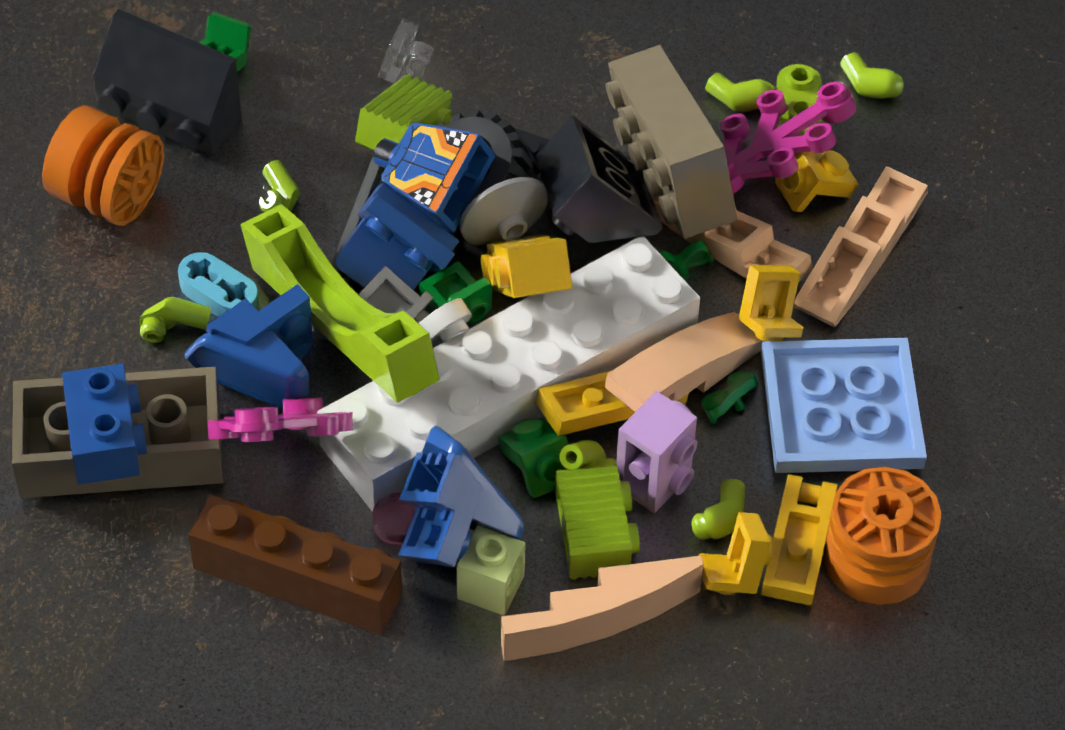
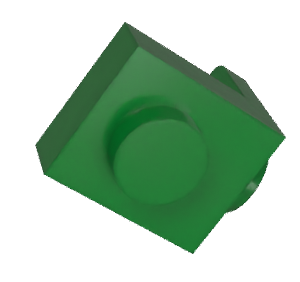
[198,12,252,71]
[419,261,492,325]
[498,418,568,498]

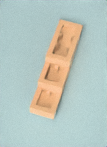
[793,166,928,327]
[652,195,813,282]
[605,312,766,412]
[501,556,703,662]

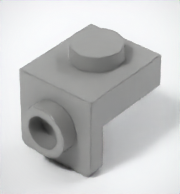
[358,266,434,323]

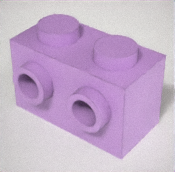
[616,391,698,514]

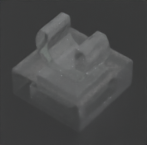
[378,18,434,83]

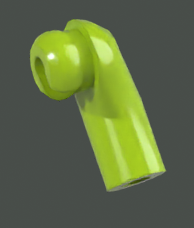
[840,52,904,99]
[705,72,775,113]
[259,160,300,212]
[560,440,617,470]

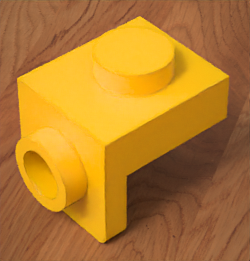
[775,150,859,212]
[738,265,804,342]
[698,512,774,595]

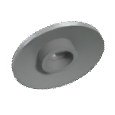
[459,177,548,246]

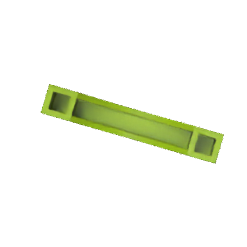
[240,204,440,403]

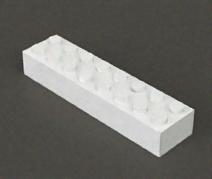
[317,236,700,514]

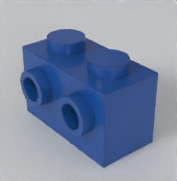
[62,363,147,485]

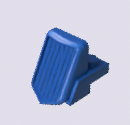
[334,182,459,290]
[184,284,313,409]
[399,426,524,567]

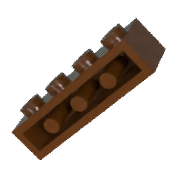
[188,495,402,635]

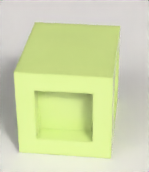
[457,525,525,616]

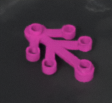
[720,82,856,194]
[208,397,353,442]

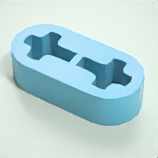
[178,252,259,317]

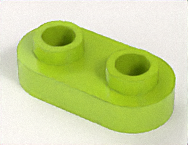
[776,64,824,136]

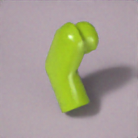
[139,297,211,343]
[691,479,745,540]

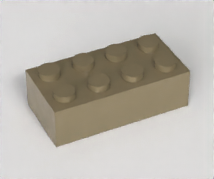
[605,45,737,239]
[12,367,223,498]

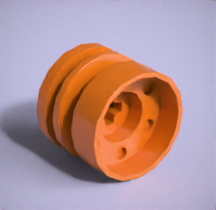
[42,105,164,226]
[823,466,942,605]

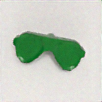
[659,241,714,280]
[701,372,759,424]

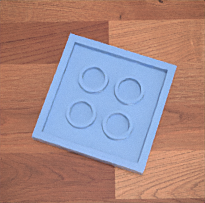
[761,338,927,473]

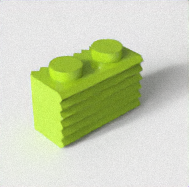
[355,74,453,151]
[555,464,640,580]

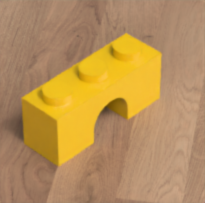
[481,234,573,298]

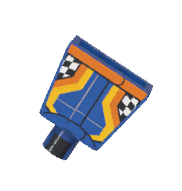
[373,122,496,233]

